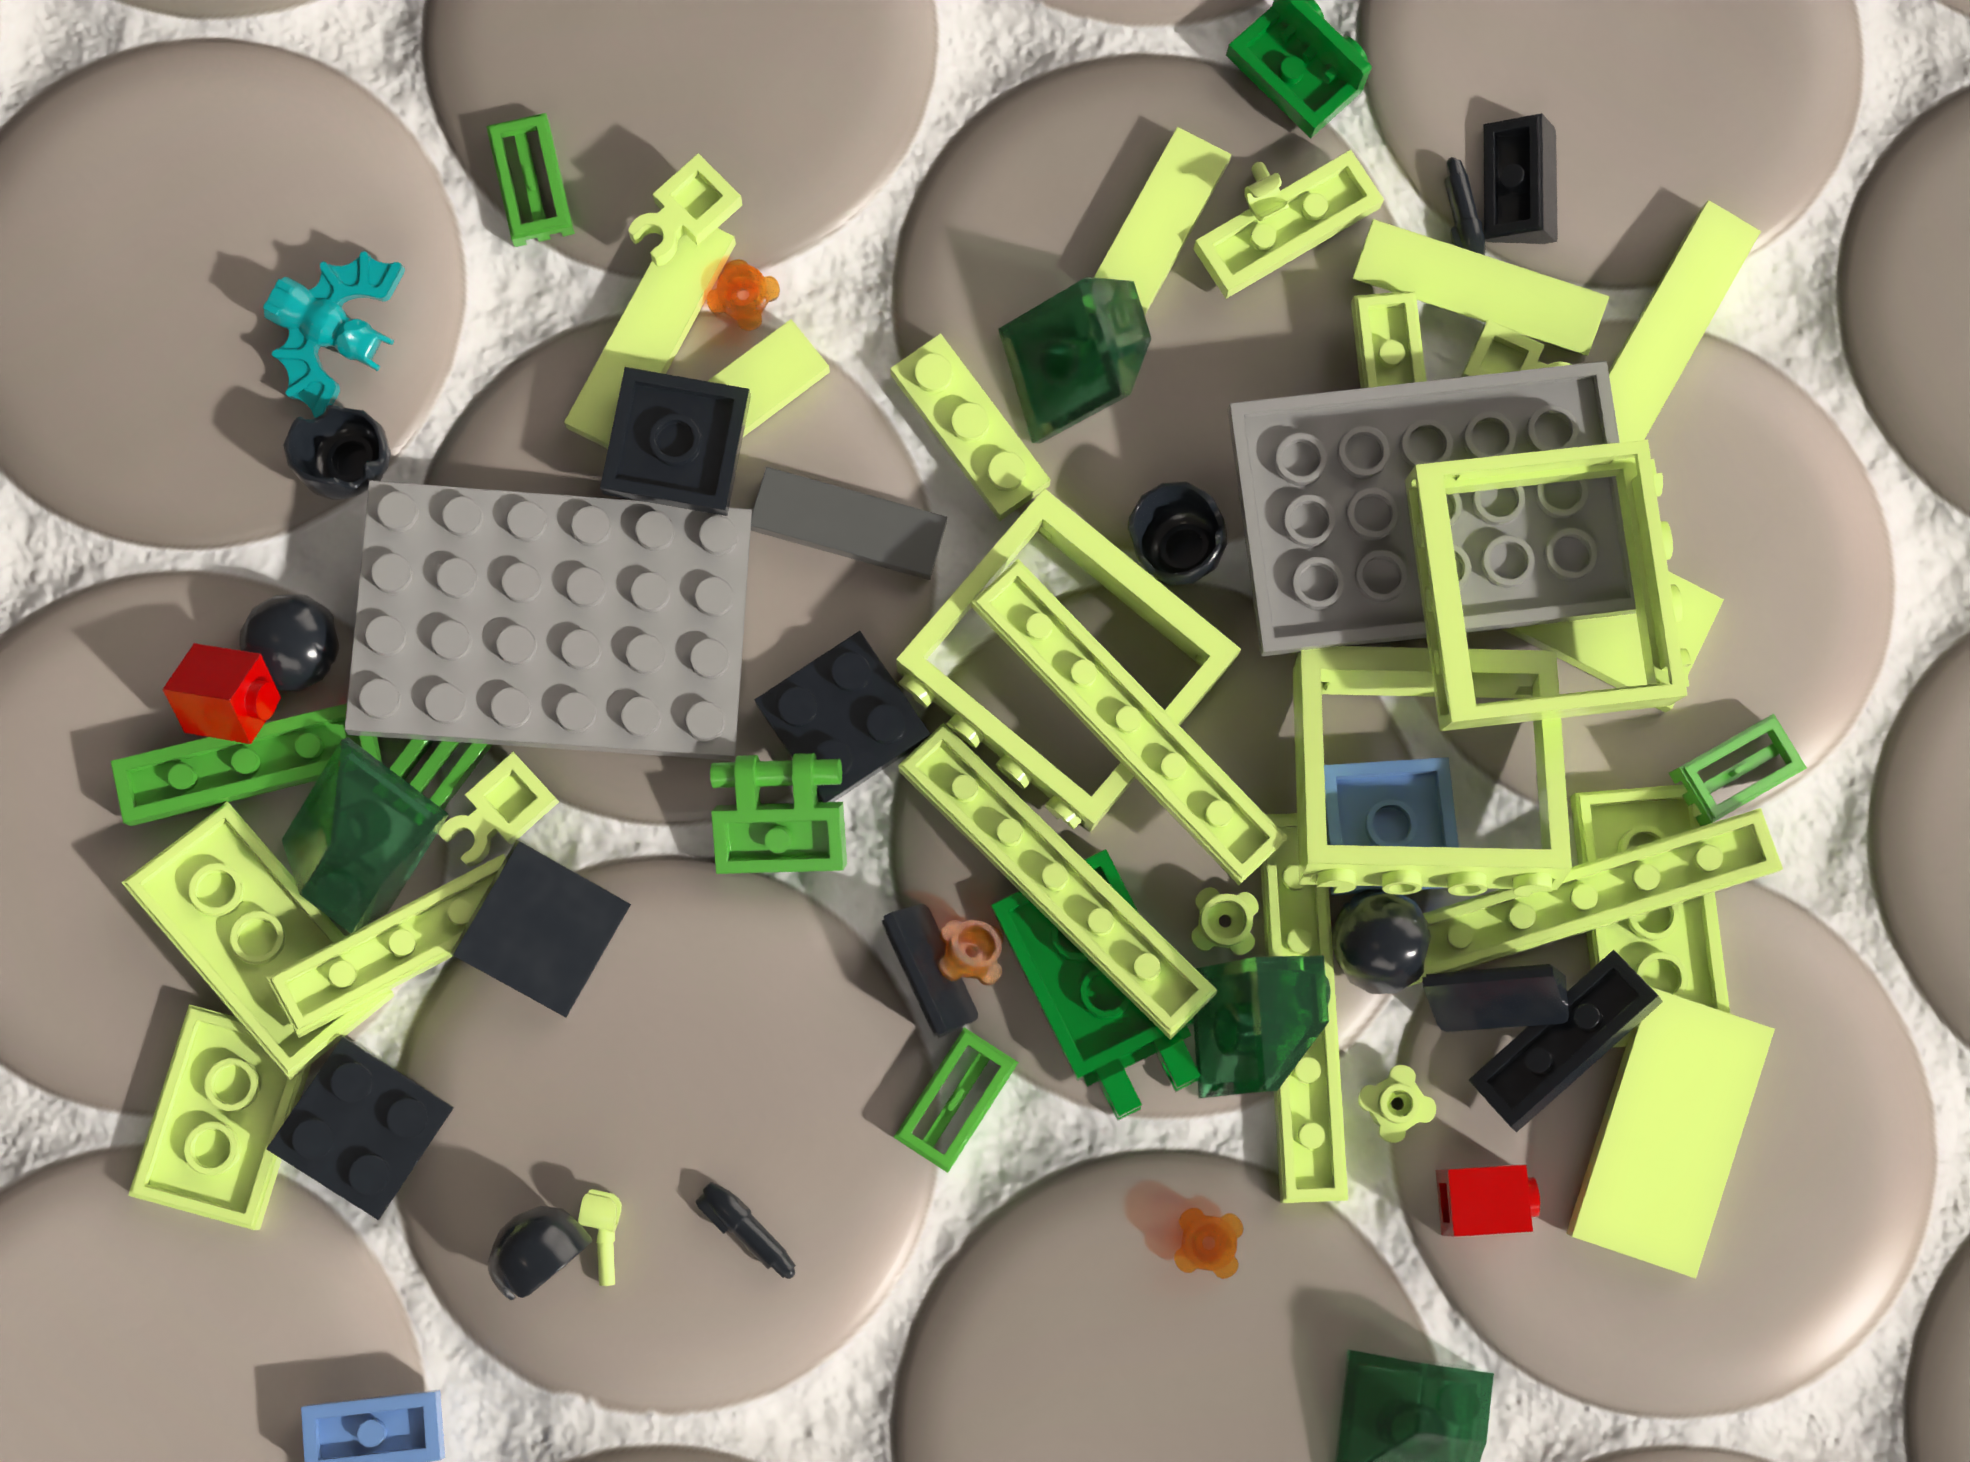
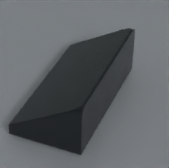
[1483,113,1558,244]
[882,904,978,1039]
[1422,964,1569,1032]

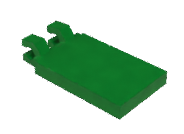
[991,849,1201,1121]

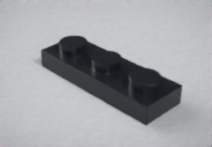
[1469,950,1663,1133]

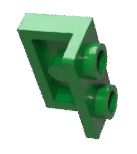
[1226,0,1372,139]

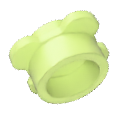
[1191,887,1259,955]
[1358,1065,1436,1143]

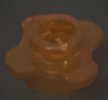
[707,259,780,331]
[939,920,1003,986]
[1174,1208,1244,1279]

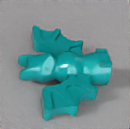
[263,251,405,418]

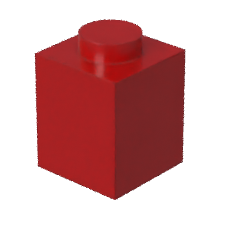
[162,643,281,744]
[1435,1165,1540,1237]

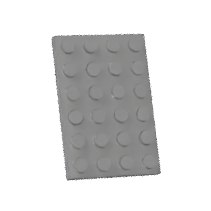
[1228,361,1636,657]
[345,481,752,761]

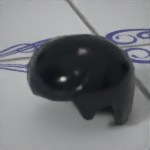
[283,404,391,500]
[1128,481,1227,585]
[239,594,339,691]
[1332,889,1431,994]
[488,1206,592,1300]

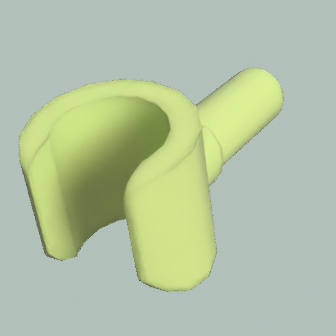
[1245,162,1289,222]
[578,1189,622,1286]

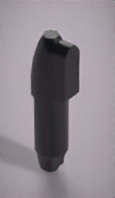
[1444,157,1486,255]
[695,1182,796,1279]

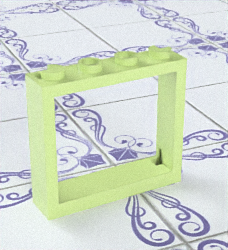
[1405,439,1692,731]
[896,488,1241,832]
[1293,646,1572,897]

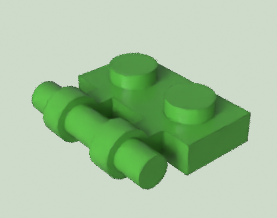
[710,753,847,874]

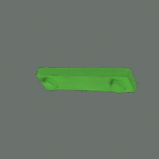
[111,703,383,826]

